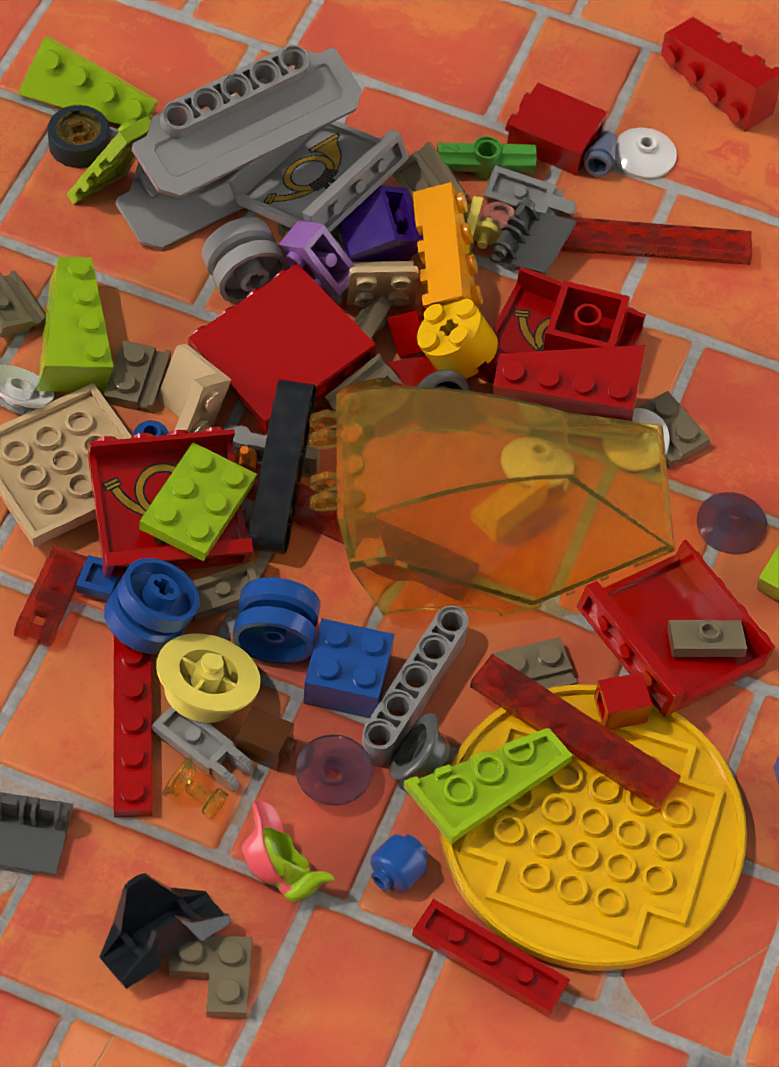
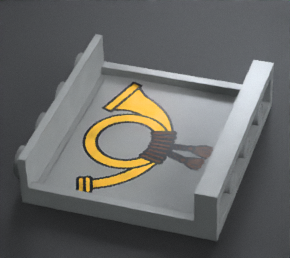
[228,121,409,232]

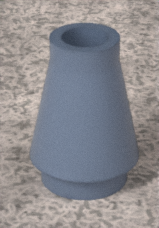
[583,131,617,177]

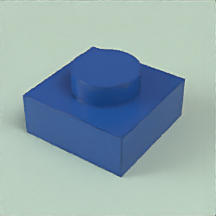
[76,555,122,601]

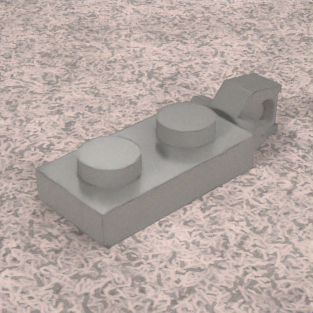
[483,166,577,220]

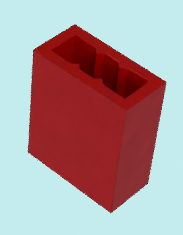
[505,83,607,176]

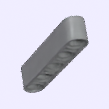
[361,605,469,766]

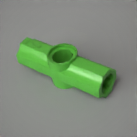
[437,136,536,180]

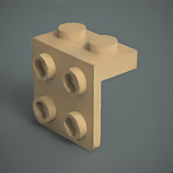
[346,261,419,307]
[158,344,232,433]

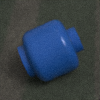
[370,834,428,893]

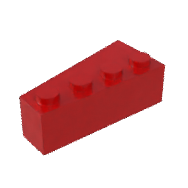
[660,17,779,132]
[493,345,645,423]

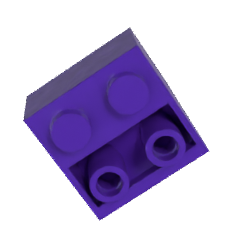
[338,185,423,262]

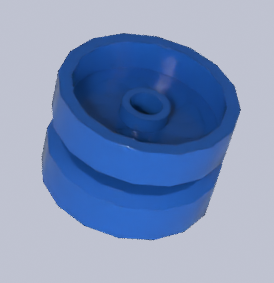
[104,558,200,654]
[233,577,321,664]

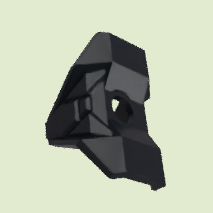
[99,873,231,989]

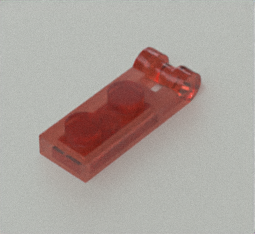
[14,546,87,647]

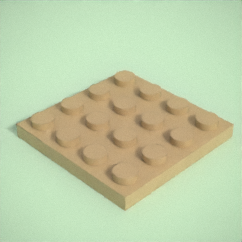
[0,383,132,547]

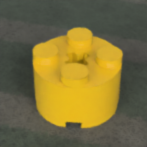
[417,299,498,379]

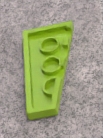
[17,36,159,125]
[66,116,151,205]
[404,728,573,844]

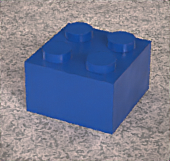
[303,619,394,718]

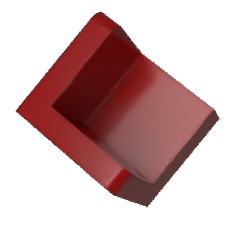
[387,307,426,357]
[594,673,652,731]

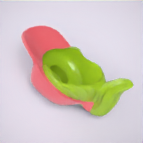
[242,801,334,902]

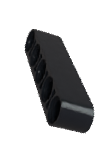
[248,379,316,555]

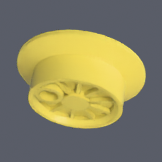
[156,633,260,723]

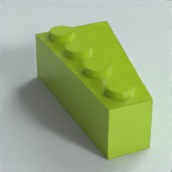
[36,256,114,392]

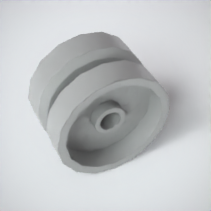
[201,217,288,303]

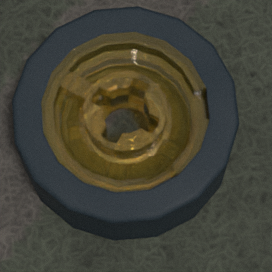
[47,105,110,168]

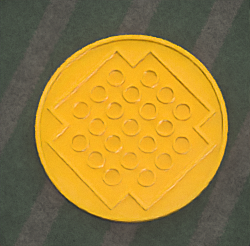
[439,684,747,971]

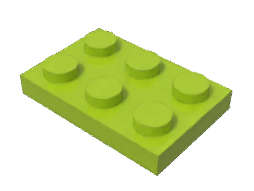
[139,442,257,561]

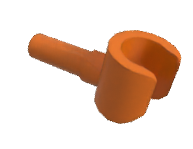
[235,446,258,473]

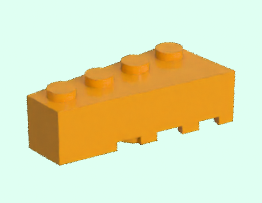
[413,182,483,309]

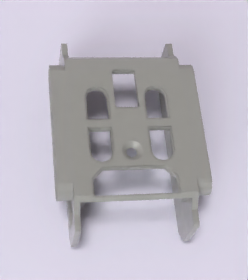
[116,45,362,250]

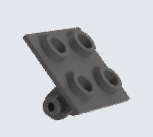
[489,198,577,275]
[0,792,73,876]

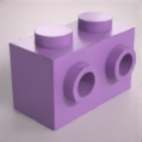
[278,220,356,296]

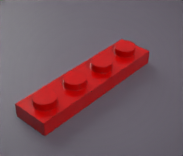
[412,899,570,1017]

